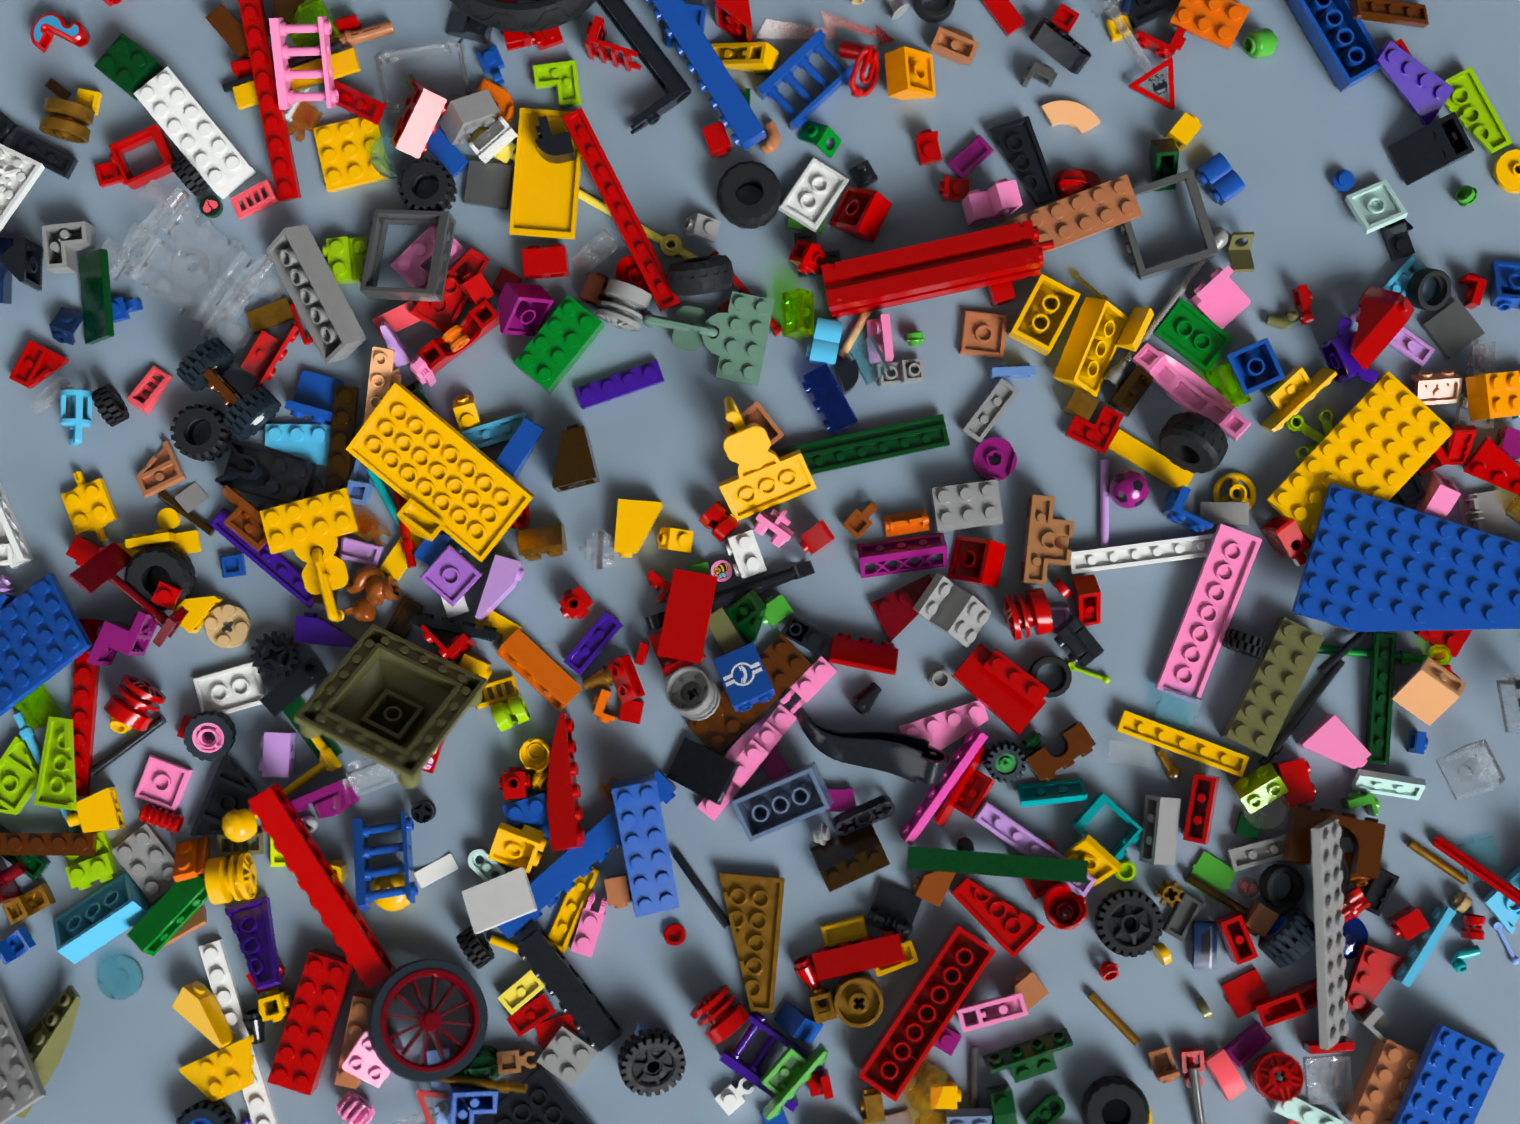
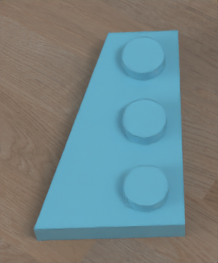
[265,424,332,467]
[1481,865,1520,934]

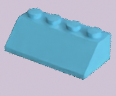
[53,871,149,964]

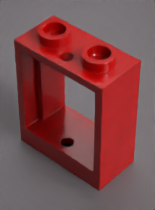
[108,124,177,190]

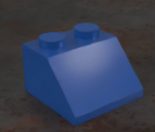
[1226,338,1286,396]
[502,791,550,838]

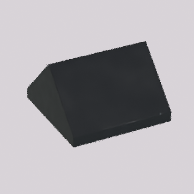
[0,238,43,291]

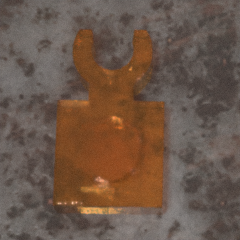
[288,101,323,142]
[353,511,392,547]

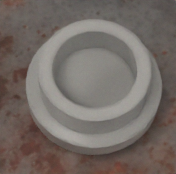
[929,668,951,690]
[813,823,830,845]

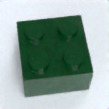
[94,33,164,101]

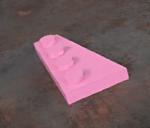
[898,700,989,750]

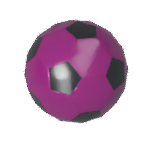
[1109,469,1149,509]

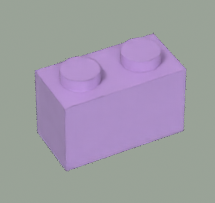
[259,731,296,778]

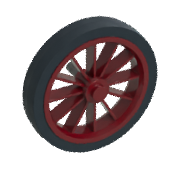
[367,959,488,1082]

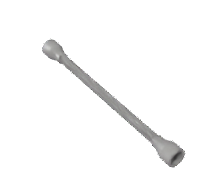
[1103,227,1231,389]

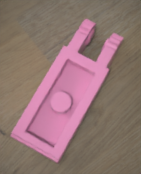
[780,656,837,714]
[570,891,608,957]

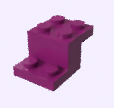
[86,611,157,665]

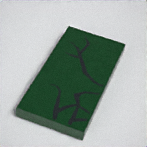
[78,249,114,344]

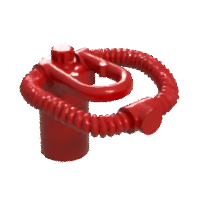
[839,40,880,98]

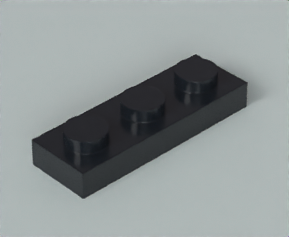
[9,130,78,180]

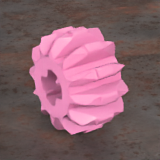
[336,1091,375,1124]

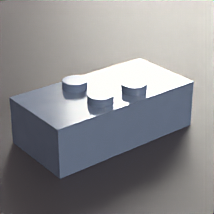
[731,762,834,842]

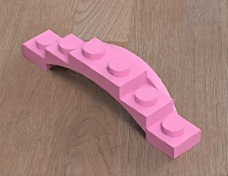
[1132,343,1251,442]
[697,704,797,821]

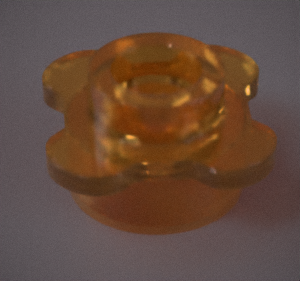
[599,777,618,804]

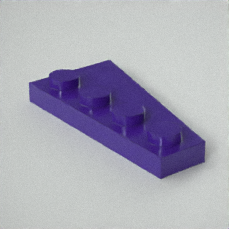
[1374,40,1454,126]
[224,896,281,990]

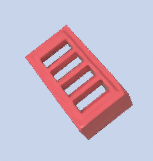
[231,179,279,219]
[126,365,172,415]

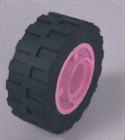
[183,710,237,761]

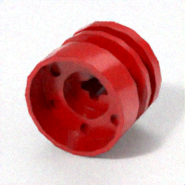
[1003,587,1053,640]
[104,675,166,731]
[690,984,750,1045]
[1249,1052,1304,1101]

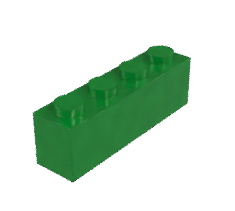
[127,873,209,957]

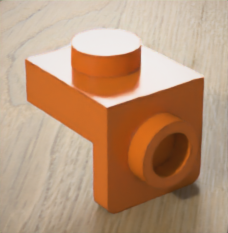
[593,688,617,724]

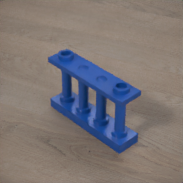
[757,29,854,131]
[352,810,418,911]

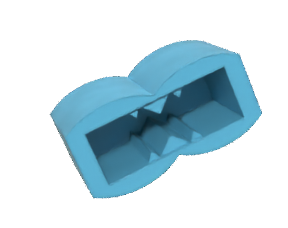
[806,317,844,368]

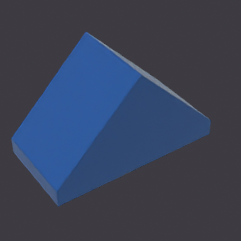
[774,1001,823,1044]

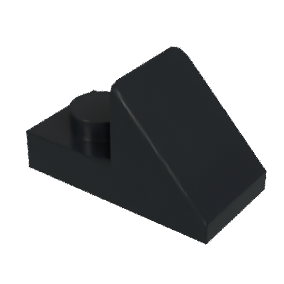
[1380,219,1415,262]

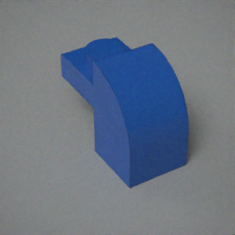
[413,534,468,566]

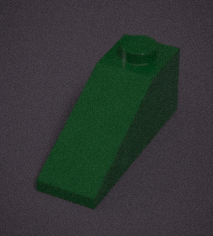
[987,1084,1017,1124]

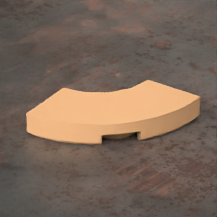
[1040,100,1100,134]

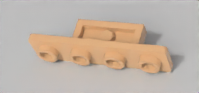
[364,346,401,423]

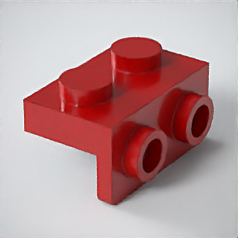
[606,654,645,704]

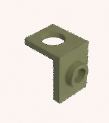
[1227,232,1255,273]

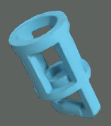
[59,389,92,447]

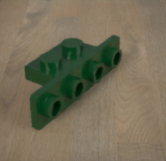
[983,1028,1073,1083]

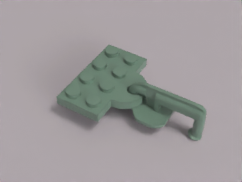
[644,291,775,386]

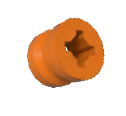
[442,325,470,352]

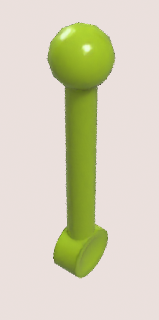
[1067,662,1111,684]

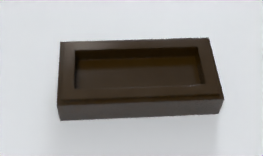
[385,596,424,640]

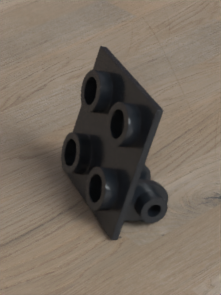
[865,881,922,939]

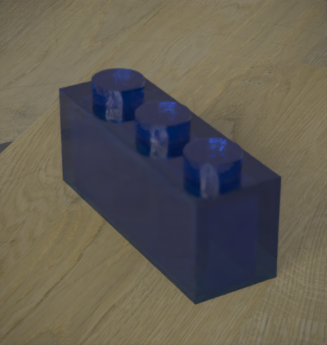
[801,363,858,436]

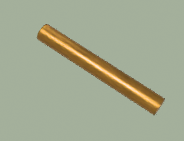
[1407,839,1468,884]
[1087,991,1140,1046]

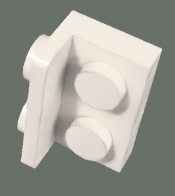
[725,530,767,580]

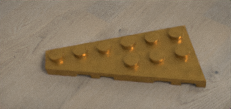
[718,872,785,1013]

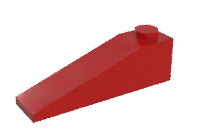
[1350,286,1415,370]

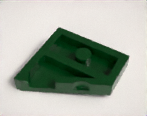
[725,590,767,644]

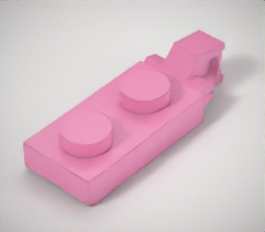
[410,356,437,388]

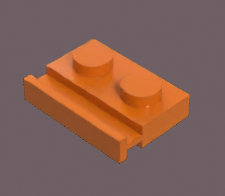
[173,836,211,882]

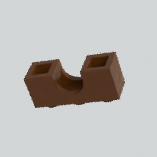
[1025,721,1096,782]

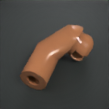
[761,121,781,154]

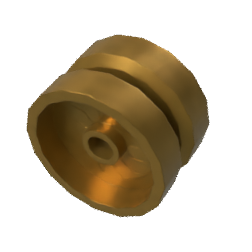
[39,97,95,144]
[833,973,884,1028]

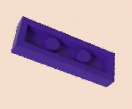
[563,611,623,676]

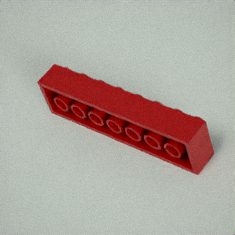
[857,922,996,1102]

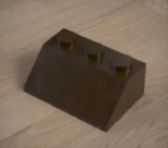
[810,824,890,892]

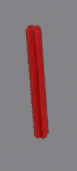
[1431,835,1520,906]

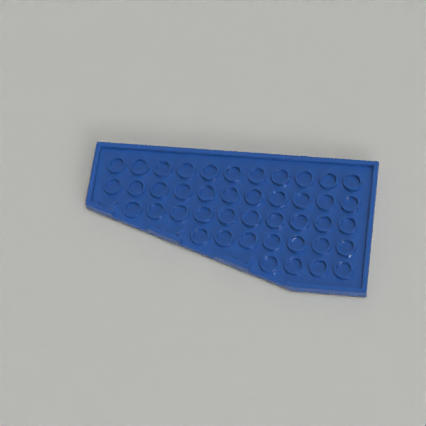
[1292,484,1520,632]

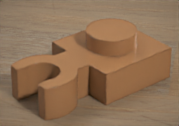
[496,1048,537,1075]

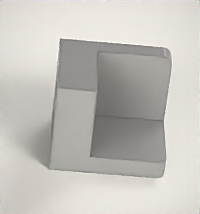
[1355,1004,1391,1041]

